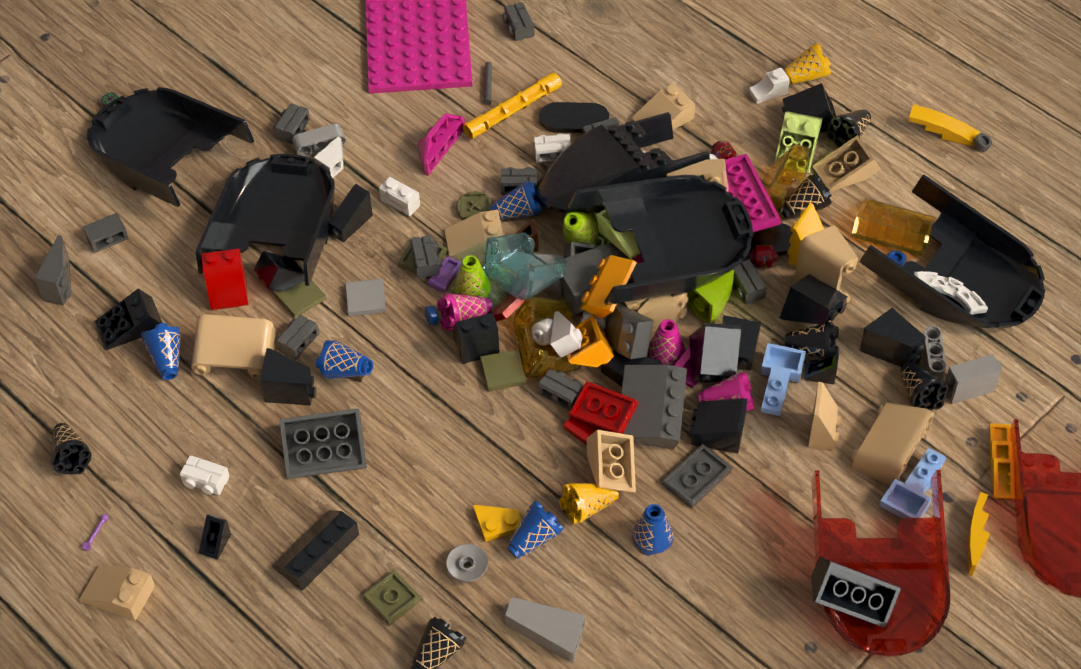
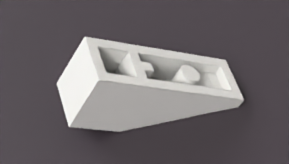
[550,311,582,358]

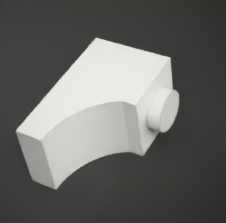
[749,68,790,104]

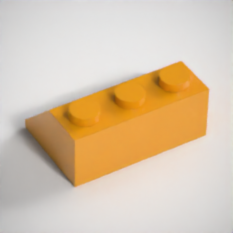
[581,255,637,319]
[567,315,614,367]

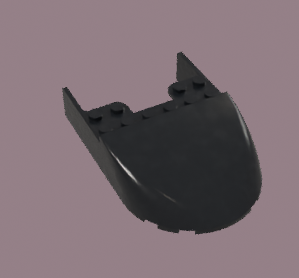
[87,87,254,207]
[536,112,710,213]
[195,154,335,286]
[859,174,1045,328]
[568,175,753,305]

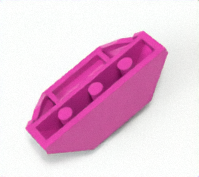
[418,113,465,176]

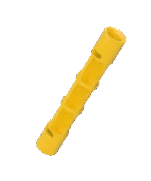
[463,72,562,140]

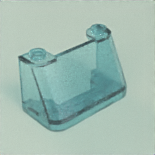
[484,232,568,301]

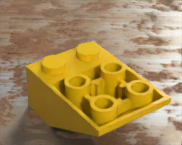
[787,203,824,266]

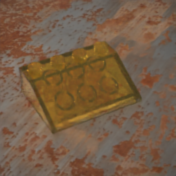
[851,198,937,257]

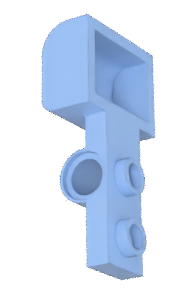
[761,343,806,416]
[879,448,947,526]

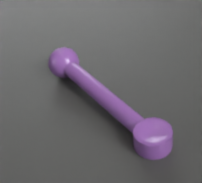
[82,514,109,551]

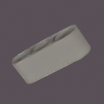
[292,124,346,157]
[922,326,947,380]

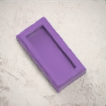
[428,256,461,293]

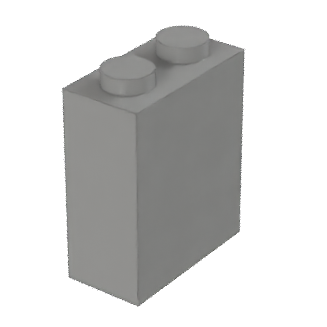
[945,354,1002,404]

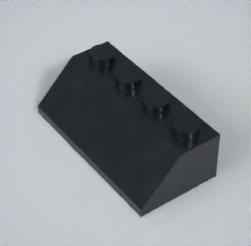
[272,510,359,591]
[811,556,901,628]

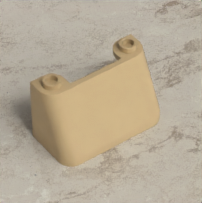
[795,225,858,305]
[191,314,277,380]
[851,403,934,486]

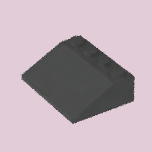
[553,243,633,316]
[621,365,687,450]
[279,408,367,479]

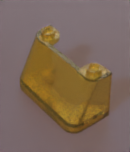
[762,145,810,223]
[513,296,582,378]

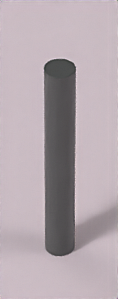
[485,62,492,105]

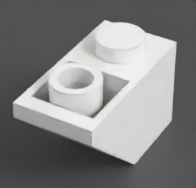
[314,136,344,178]

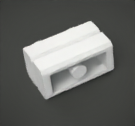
[534,134,571,163]
[379,177,420,216]
[180,456,229,495]

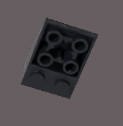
[95,289,162,350]

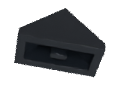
[804,351,839,384]
[199,514,231,559]

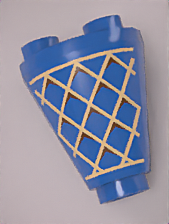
[490,181,542,220]
[141,323,181,380]
[316,340,373,379]
[506,500,564,559]
[632,504,673,556]

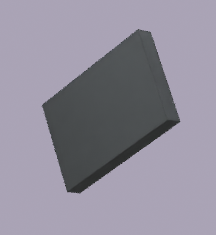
[662,444,733,508]

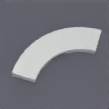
[914,271,988,315]

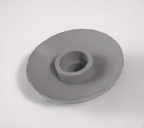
[446,544,488,582]

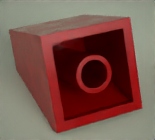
[202,248,249,311]

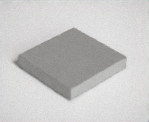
[346,279,386,316]

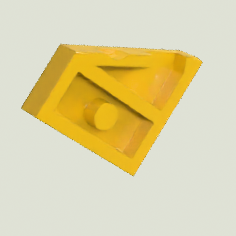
[473,505,522,542]

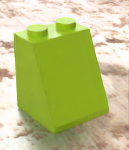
[687,270,734,324]

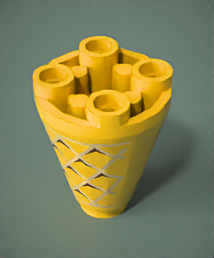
[784,43,831,84]
[559,483,619,525]

